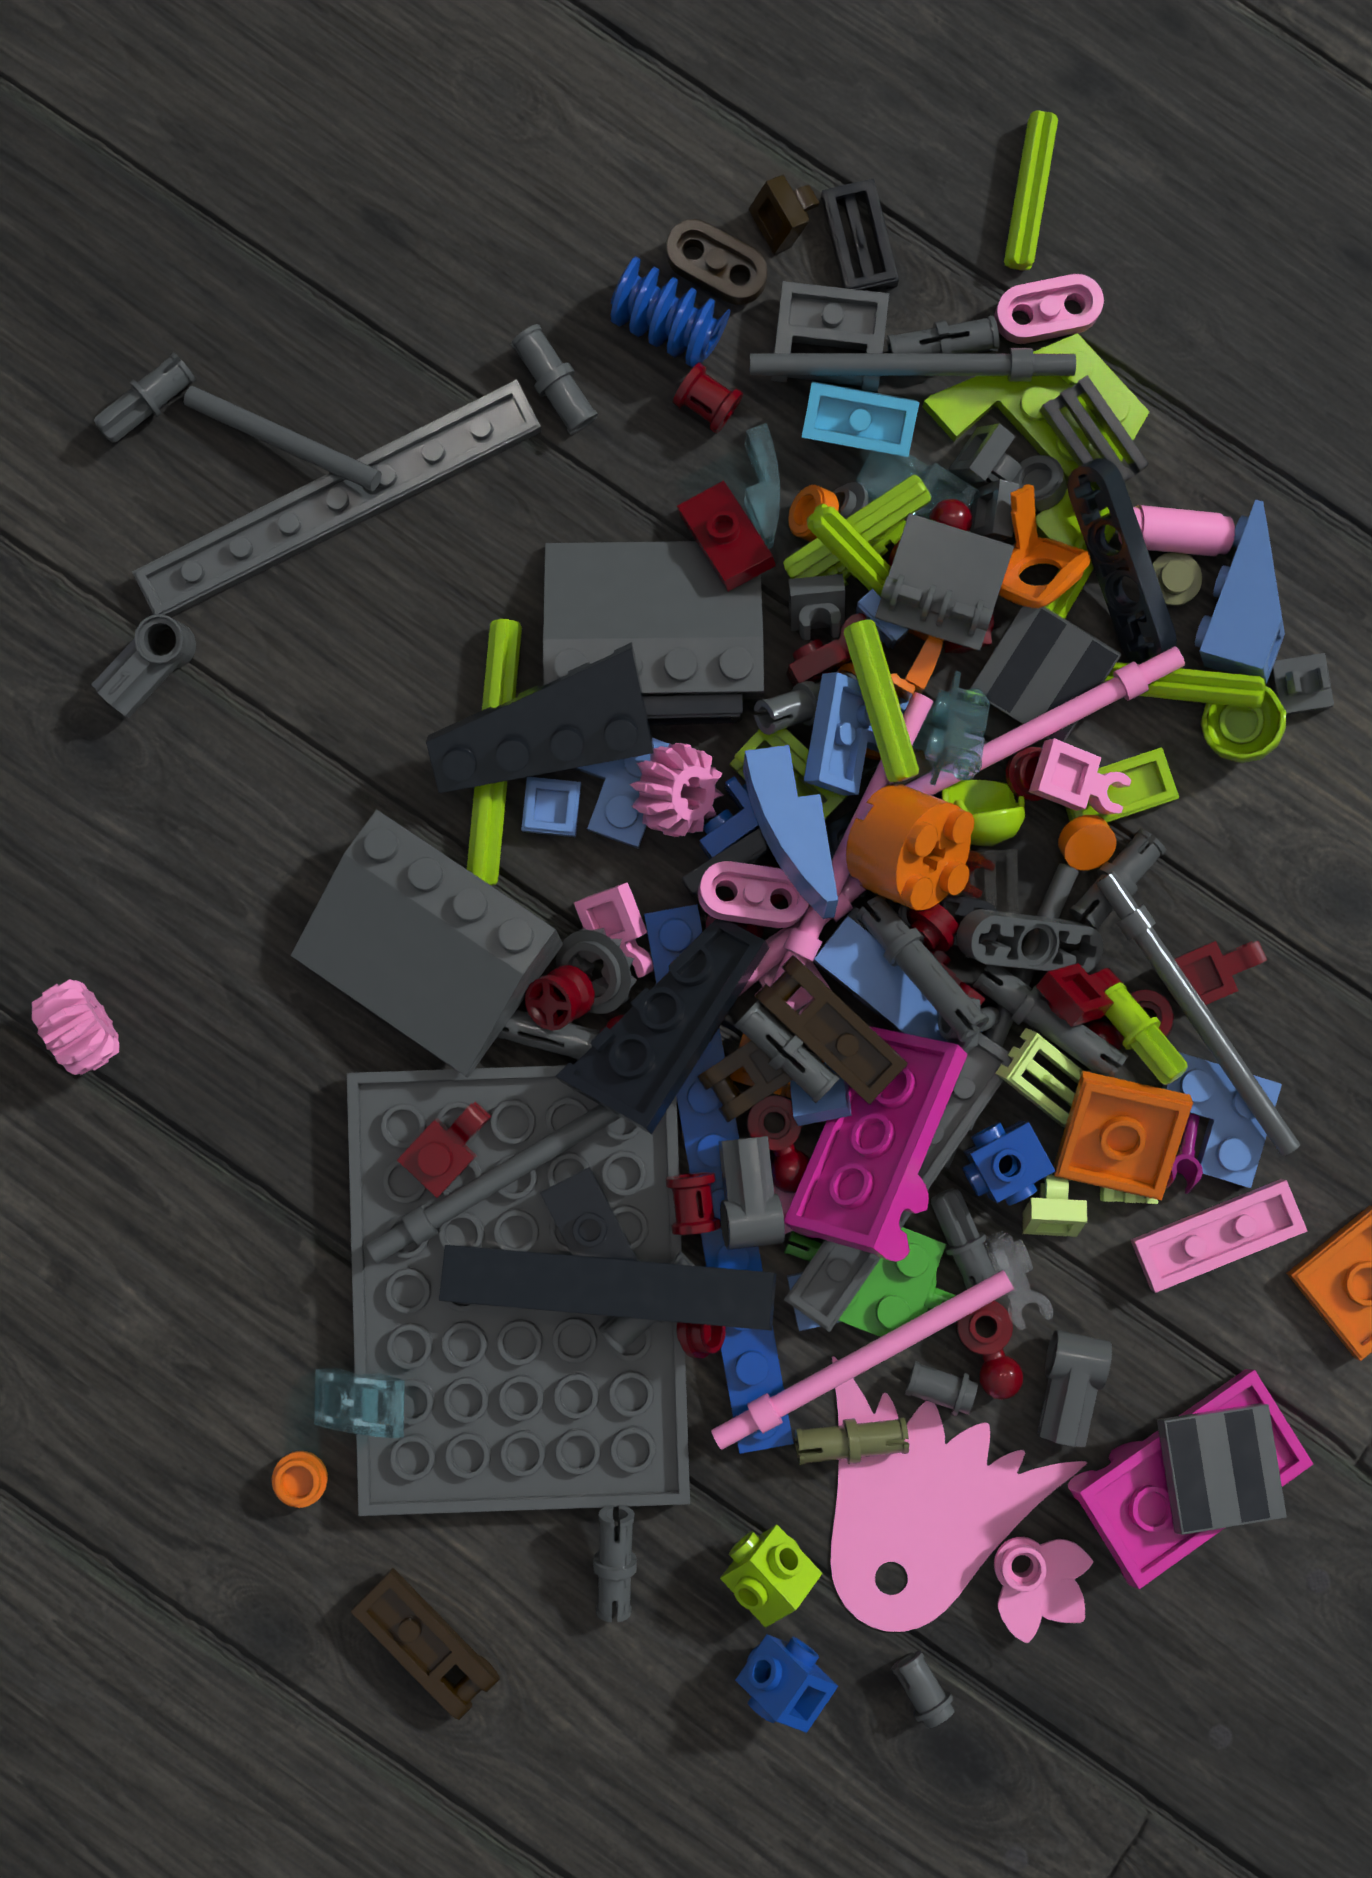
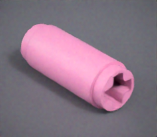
[1118,505,1235,557]

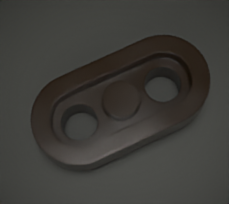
[667,219,767,305]

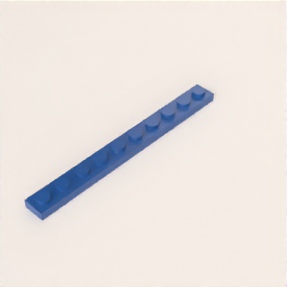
[644,904,794,1454]

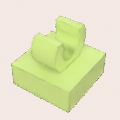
[1023,1175,1087,1237]

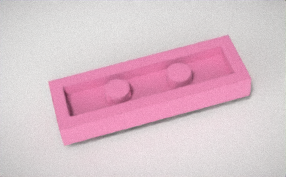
[1131,1179,1307,1293]

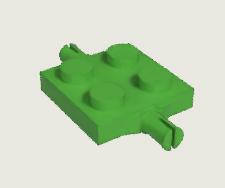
[784,1227,956,1337]

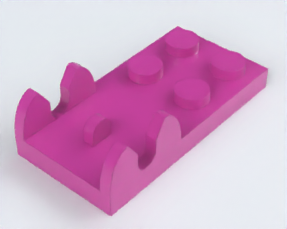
[784,1026,968,1261]
[1068,1369,1313,1589]

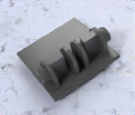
[875,513,1014,651]

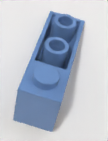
[1195,500,1285,684]

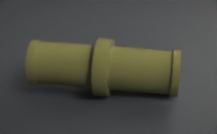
[794,1417,909,1465]

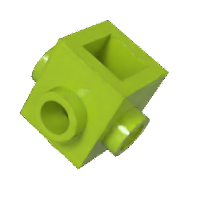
[720,1524,822,1628]

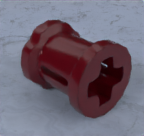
[672,362,743,434]
[665,1172,721,1235]

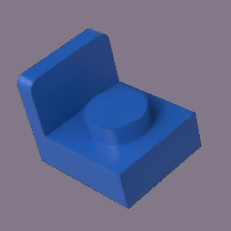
[699,776,760,860]

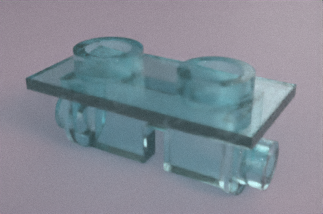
[925,671,990,785]

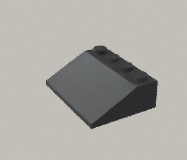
[543,541,764,702]
[291,809,563,1078]

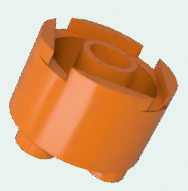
[846,784,974,910]

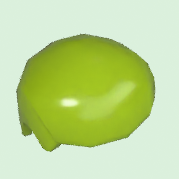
[1201,686,1286,764]
[942,780,1025,846]

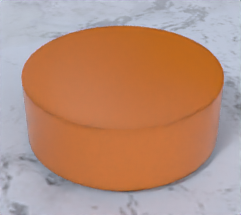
[788,485,839,542]
[1058,815,1116,871]

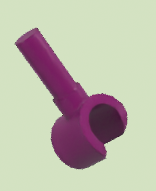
[1166,1114,1203,1194]

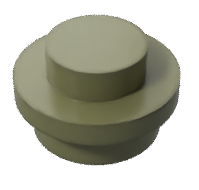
[1152,552,1202,606]

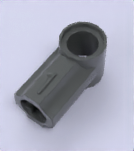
[91,614,196,718]
[718,1136,785,1250]
[1037,1329,1112,1447]

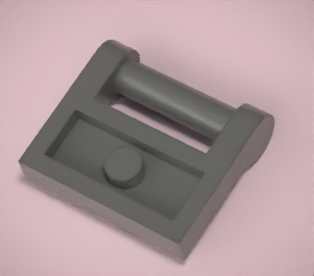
[771,281,889,393]

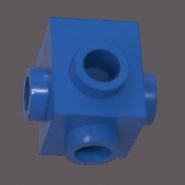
[962,1120,1055,1206]
[735,1634,838,1733]

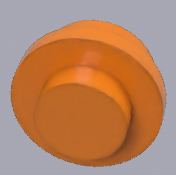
[272,1451,328,1508]

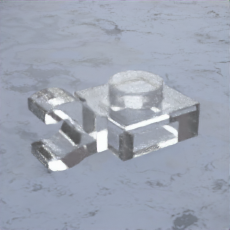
[984,1231,1053,1330]

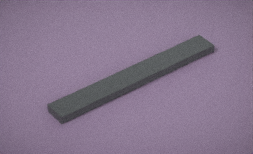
[132,380,542,617]

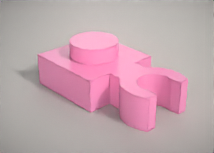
[1029,738,1132,815]
[574,882,653,978]

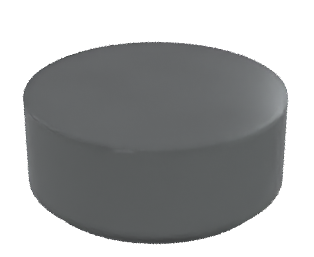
[1012,455,1067,512]

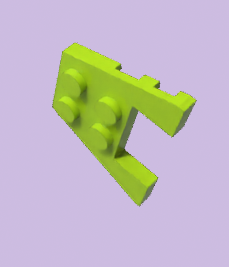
[922,333,1149,546]

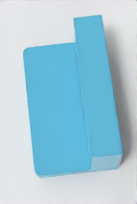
[802,381,919,457]

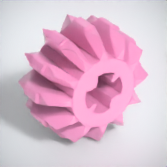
[629,743,724,837]
[32,979,119,1075]

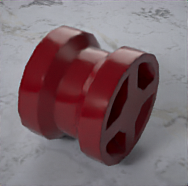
[525,965,595,1031]

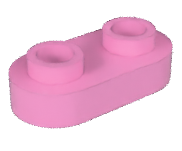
[995,274,1104,344]
[698,861,809,928]

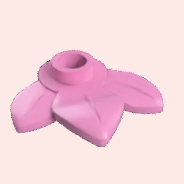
[994,1537,1093,1643]

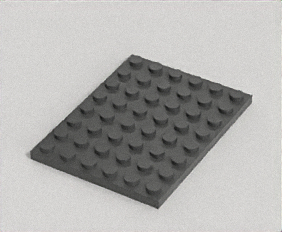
[347,1065,690,1516]

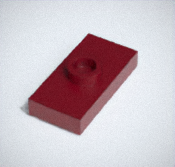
[677,480,776,592]

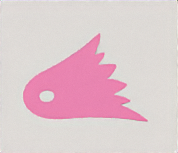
[830,1356,1087,1632]

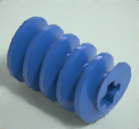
[611,256,731,368]

